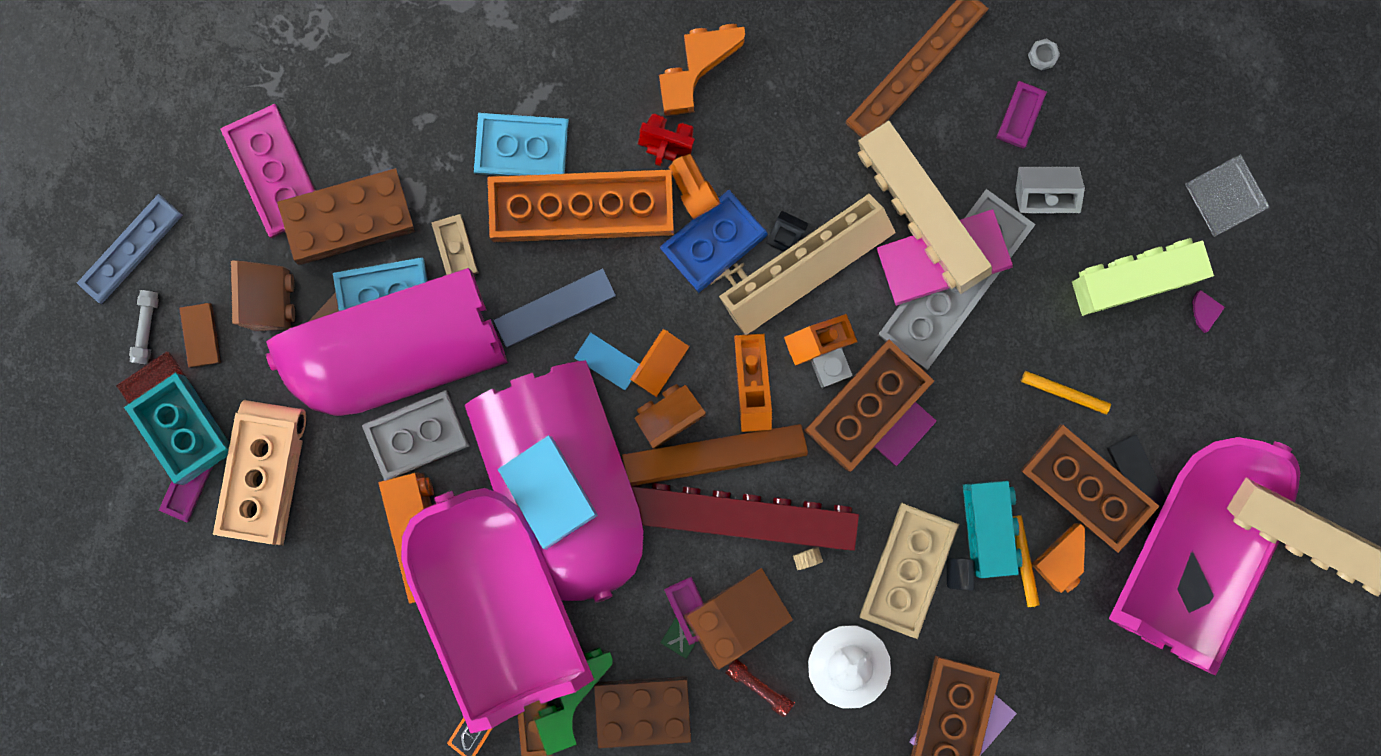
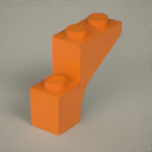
[659,24,745,116]

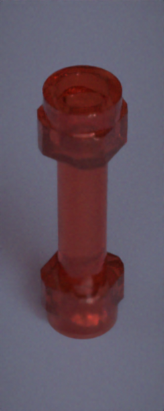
[725,659,794,718]

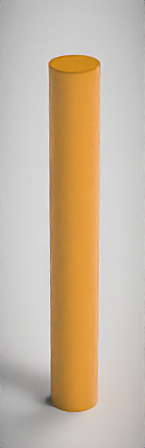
[1021,371,1111,415]
[1013,515,1040,607]

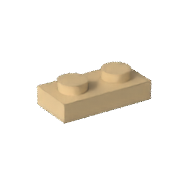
[431,214,478,275]

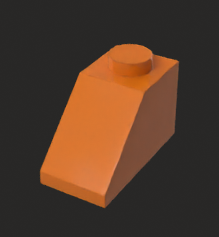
[784,314,858,366]
[1032,523,1085,593]

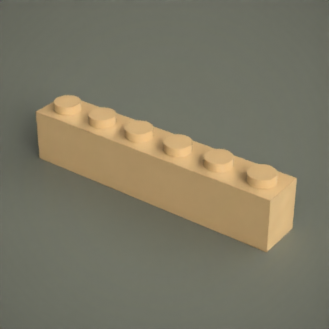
[858,121,992,294]
[719,194,896,335]
[1227,477,1381,597]

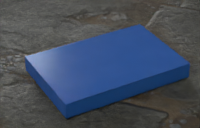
[660,190,768,293]

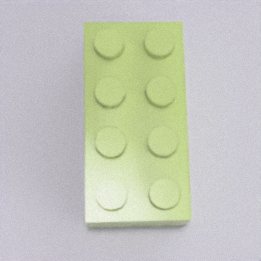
[1072,238,1214,316]

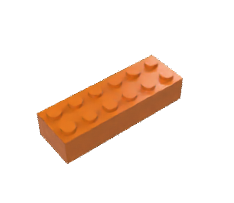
[488,170,674,242]

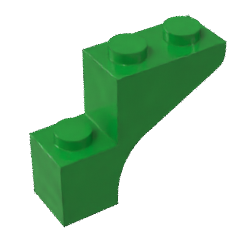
[533,648,613,756]

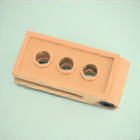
[213,400,306,545]

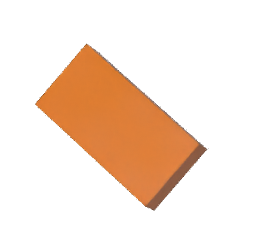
[630,329,690,397]

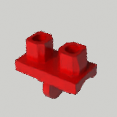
[638,114,695,166]

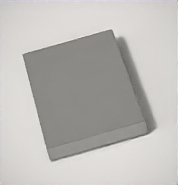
[362,390,470,481]

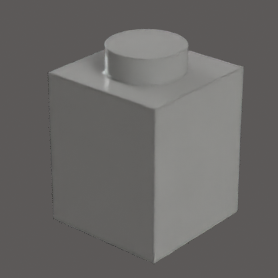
[811,348,853,389]

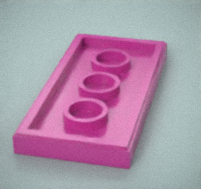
[220,104,316,238]
[877,209,1013,306]

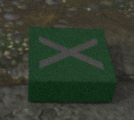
[660,617,696,659]

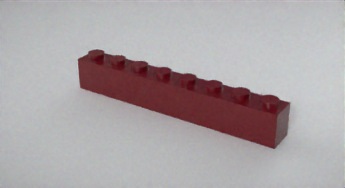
[631,483,859,551]

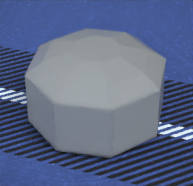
[1028,38,1060,71]

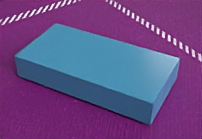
[574,332,640,391]

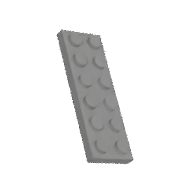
[878,189,1036,371]

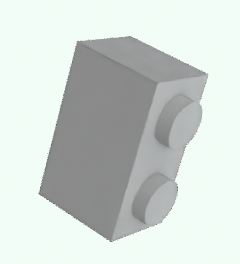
[1015,167,1085,213]

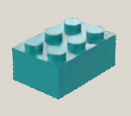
[124,373,230,485]
[963,481,1023,578]

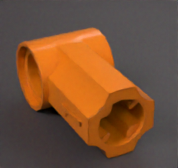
[668,154,720,219]

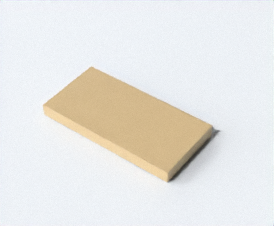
[859,503,959,639]

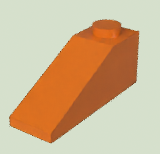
[734,334,772,432]

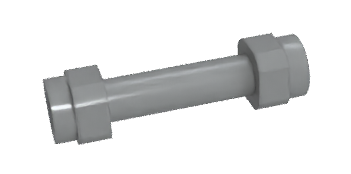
[129,290,159,365]

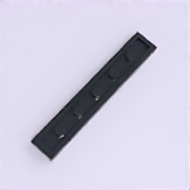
[1107,435,1214,613]

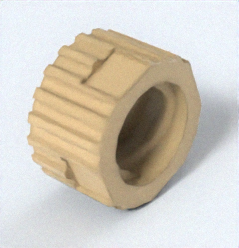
[793,547,823,570]

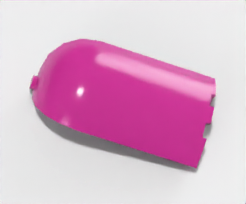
[266,268,508,416]
[465,360,644,602]
[1109,437,1300,676]
[401,488,594,733]

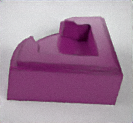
[1193,290,1225,333]

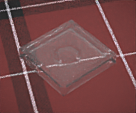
[1185,154,1270,236]

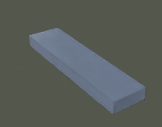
[77,194,183,304]
[494,268,616,348]

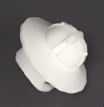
[808,625,891,708]

